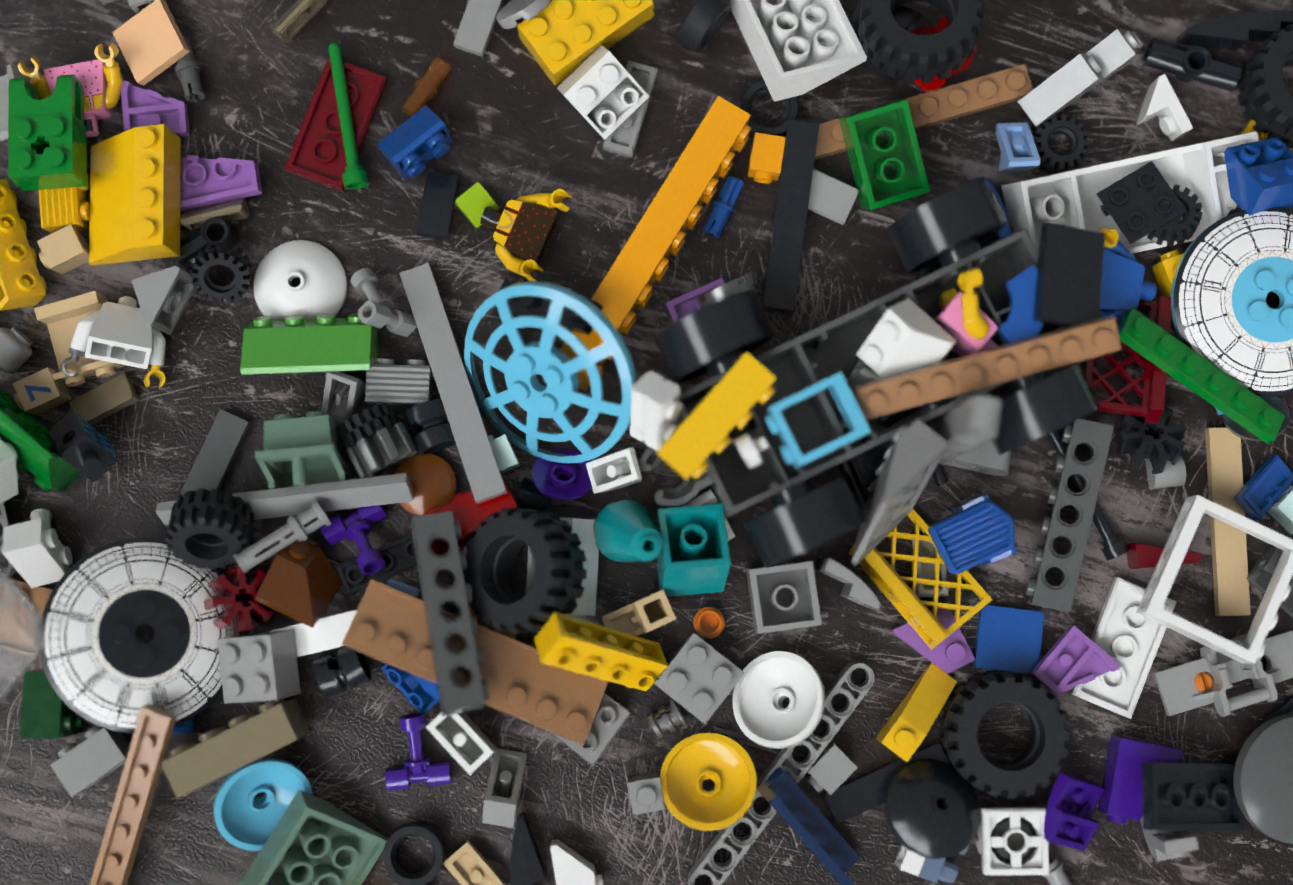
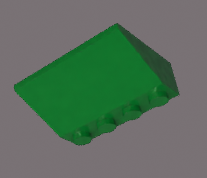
[0,388,80,492]

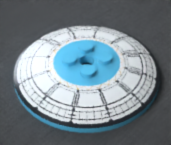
[1171,207,1293,397]

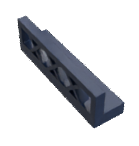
[756,767,860,885]

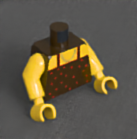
[480,189,572,282]

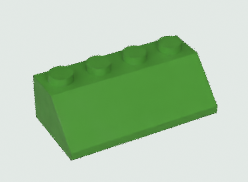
[240,313,379,374]

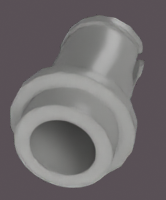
[1041,856,1072,885]

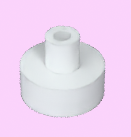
[734,434,769,469]

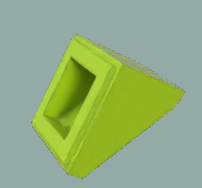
[455,182,500,229]

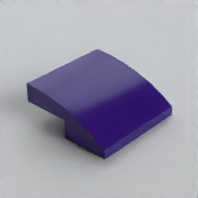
[1044,772,1105,851]

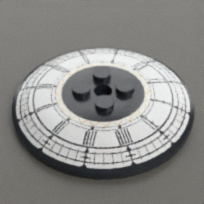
[39,538,243,733]

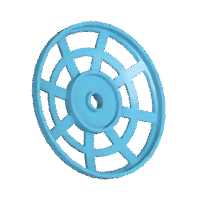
[464,281,637,463]

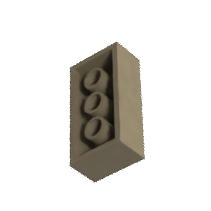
[161,698,311,799]

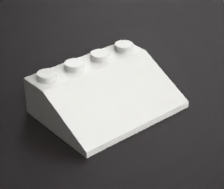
[729,0,867,102]

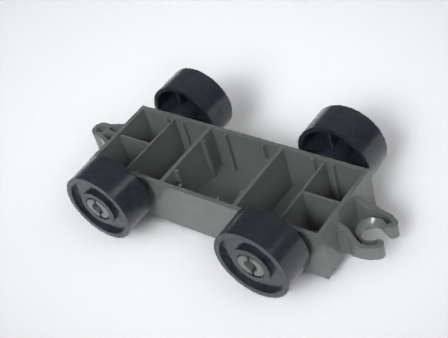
[638,178,1102,568]

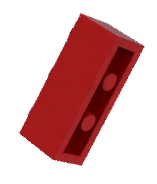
[423,477,520,555]

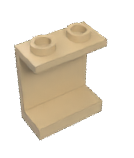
[34,291,125,387]

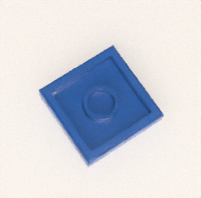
[973,605,1044,675]

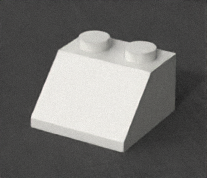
[856,298,957,378]

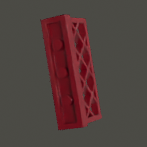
[1085,296,1172,424]

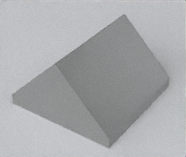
[131,266,195,335]

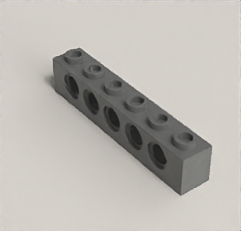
[1026,419,1114,613]
[410,511,489,716]

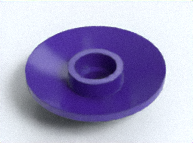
[532,449,592,501]

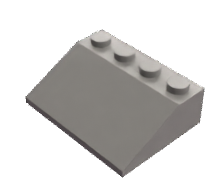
[850,419,949,567]

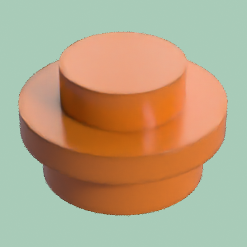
[693,607,725,639]

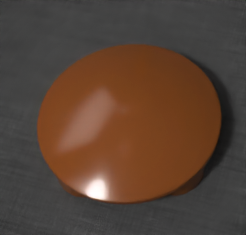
[396,454,457,516]

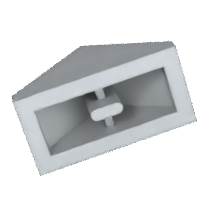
[321,371,366,425]

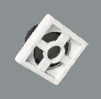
[976,807,1049,875]

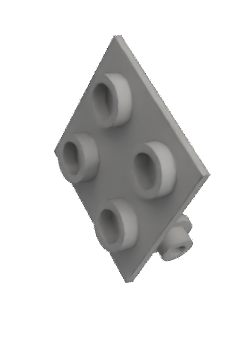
[554,692,631,766]

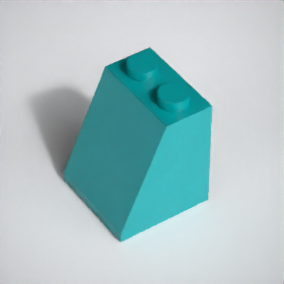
[657,504,731,597]

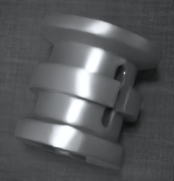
[646,698,688,739]

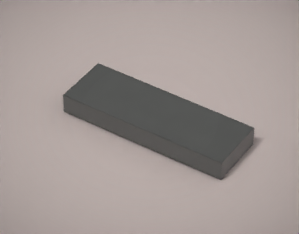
[180,409,251,496]

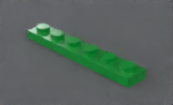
[1117,308,1285,444]

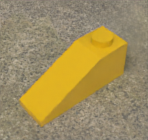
[875,662,957,762]

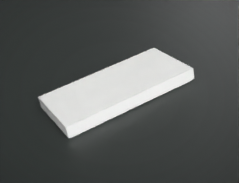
[1069,577,1176,719]

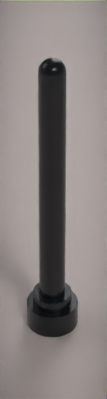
[1047,429,1130,561]

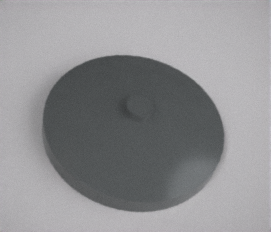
[1234,714,1293,844]

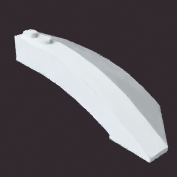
[1001,131,1258,255]

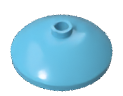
[213,759,313,851]

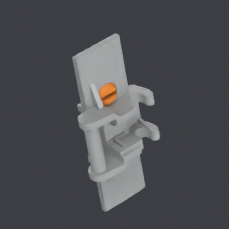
[1154,630,1293,717]

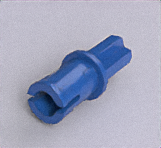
[702,176,744,238]

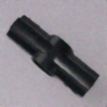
[1142,37,1243,92]

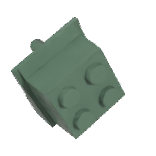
[255,411,352,489]

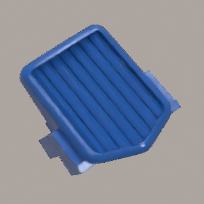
[928,494,1018,574]

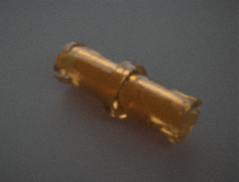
[401,57,451,117]

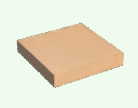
[112,0,190,86]

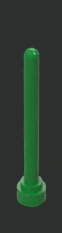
[328,42,369,190]

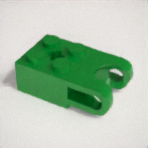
[8,74,87,191]

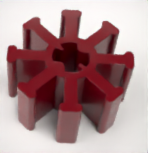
[204,566,273,633]

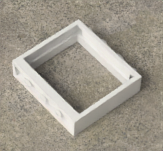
[1136,495,1293,664]

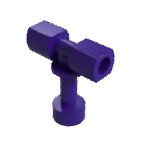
[320,505,387,575]
[385,713,453,791]

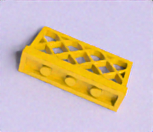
[849,509,993,650]

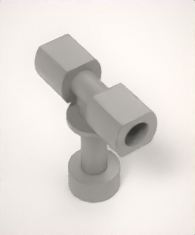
[351,268,417,337]

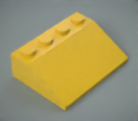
[89,124,181,265]

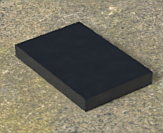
[1034,222,1105,327]

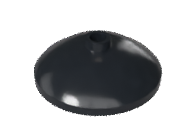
[885,760,980,859]

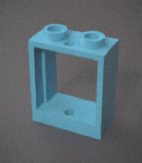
[764,372,871,469]

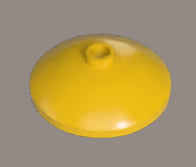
[660,733,757,831]

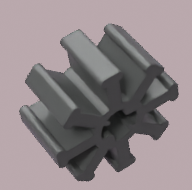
[346,422,418,478]

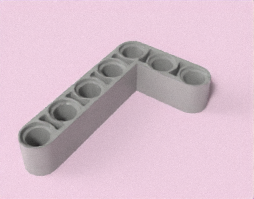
[927,396,1012,476]

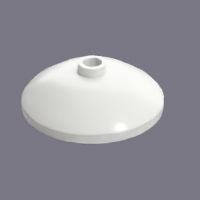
[253,240,348,320]
[732,651,825,748]

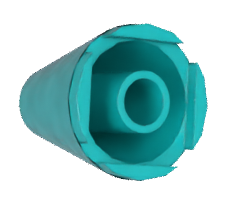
[593,500,663,563]

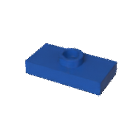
[1234,455,1293,521]

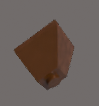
[255,539,343,628]

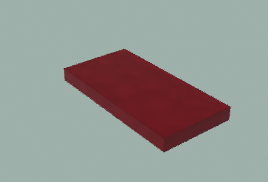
[284,57,388,192]

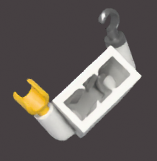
[61,296,166,388]

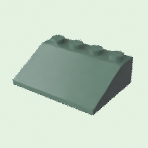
[239,789,388,885]

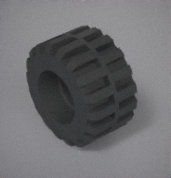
[165,488,254,570]

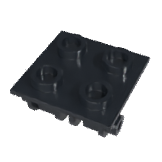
[1096,161,1187,245]

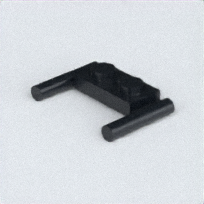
[839,439,948,512]

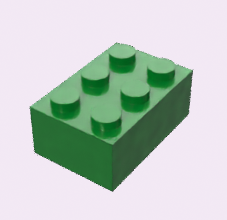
[838,99,930,210]

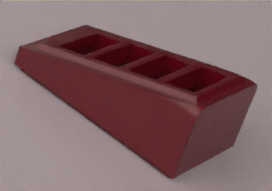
[1127,543,1202,569]

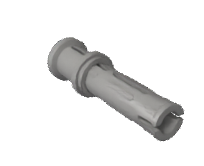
[234,500,331,573]

